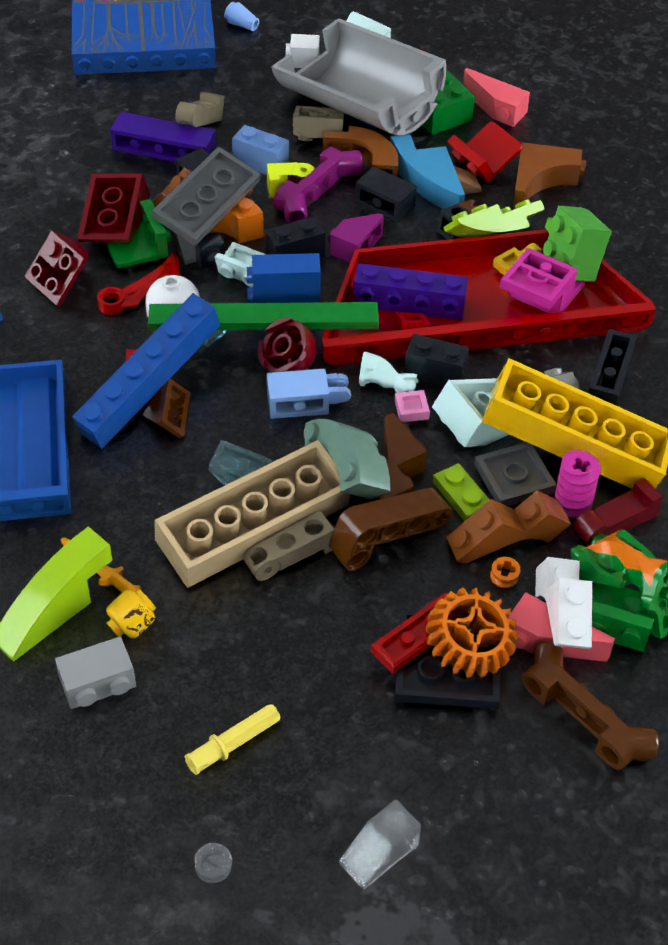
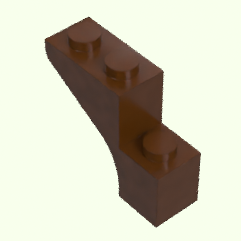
[364,413,428,503]

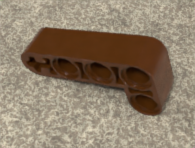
[329,488,453,571]

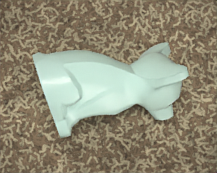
[359,352,419,393]

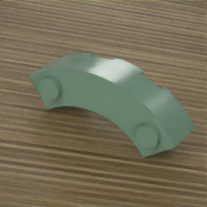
[304,419,390,500]

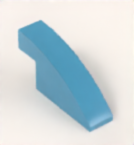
[391,134,465,209]

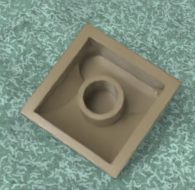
[293,106,345,141]

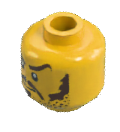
[106,589,156,638]

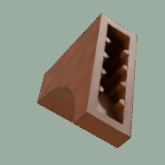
[512,142,586,210]

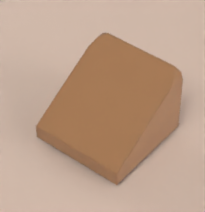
[454,166,482,194]

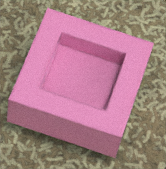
[395,390,430,422]

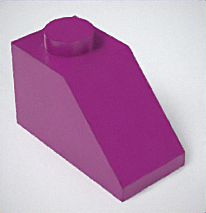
[328,213,384,263]

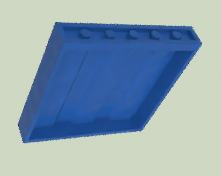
[0,360,71,521]

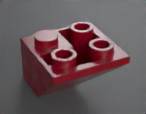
[25,231,89,306]

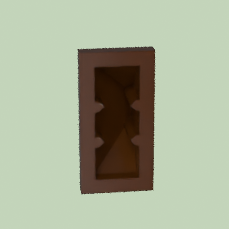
[142,379,191,439]

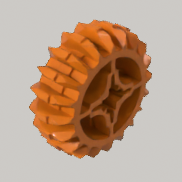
[426,587,518,679]

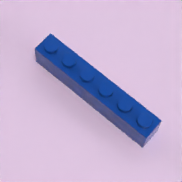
[72,293,220,450]

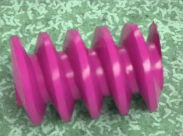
[554,450,601,519]

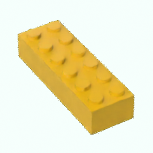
[481,358,668,489]

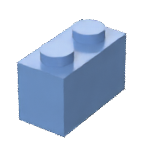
[232,125,289,175]

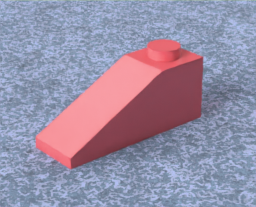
[463,68,530,127]
[508,592,615,662]

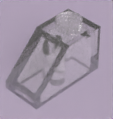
[339,799,421,890]

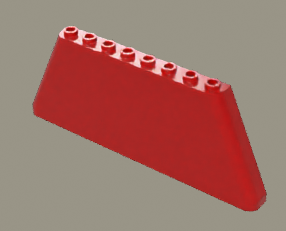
[321,229,656,366]

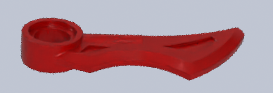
[97,252,180,315]

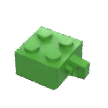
[543,206,612,282]

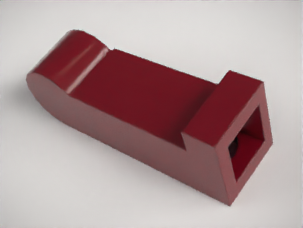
[573,478,663,545]

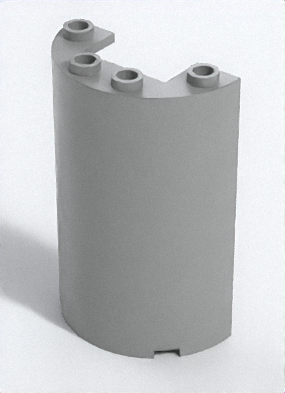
[271,18,446,135]

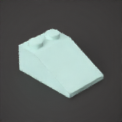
[432,378,510,447]

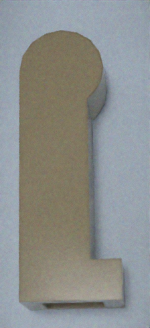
[175,92,225,127]
[244,510,334,581]

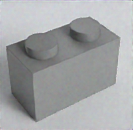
[55,636,137,709]

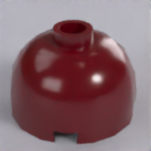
[258,317,317,373]

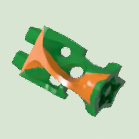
[571,529,668,639]

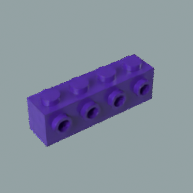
[353,263,468,320]

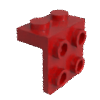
[447,122,523,183]

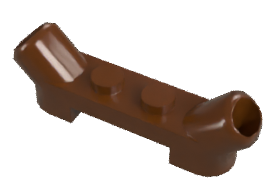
[521,642,659,770]

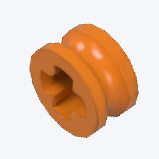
[490,557,521,588]

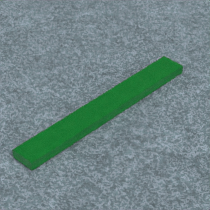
[148,302,379,331]

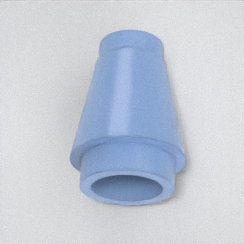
[224,2,259,31]

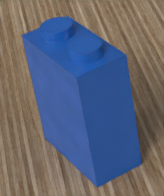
[247,253,321,303]

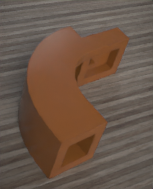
[323,126,398,177]

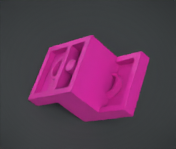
[500,248,585,313]

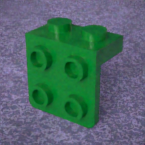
[105,199,171,268]
[592,584,654,652]

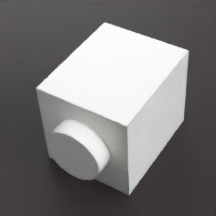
[286,34,320,68]

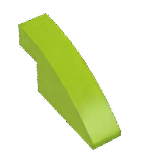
[0,526,112,662]

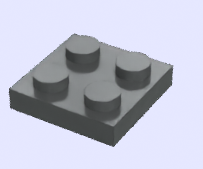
[474,442,557,506]

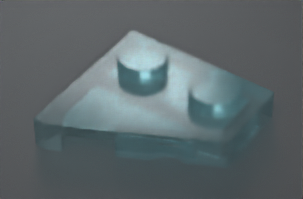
[209,440,275,486]

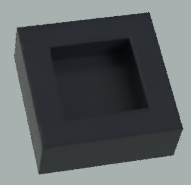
[195,234,225,269]

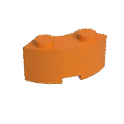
[209,197,264,243]

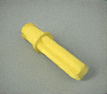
[184,704,281,775]

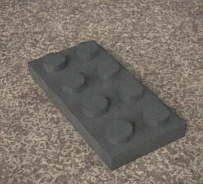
[152,146,261,246]

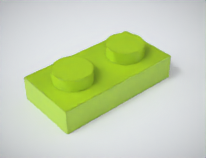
[433,463,490,521]

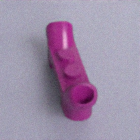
[273,146,363,223]

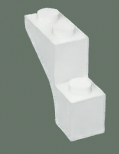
[535,557,592,649]

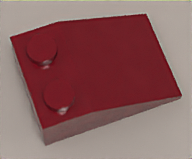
[77,173,150,243]

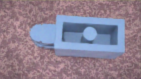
[267,369,351,419]

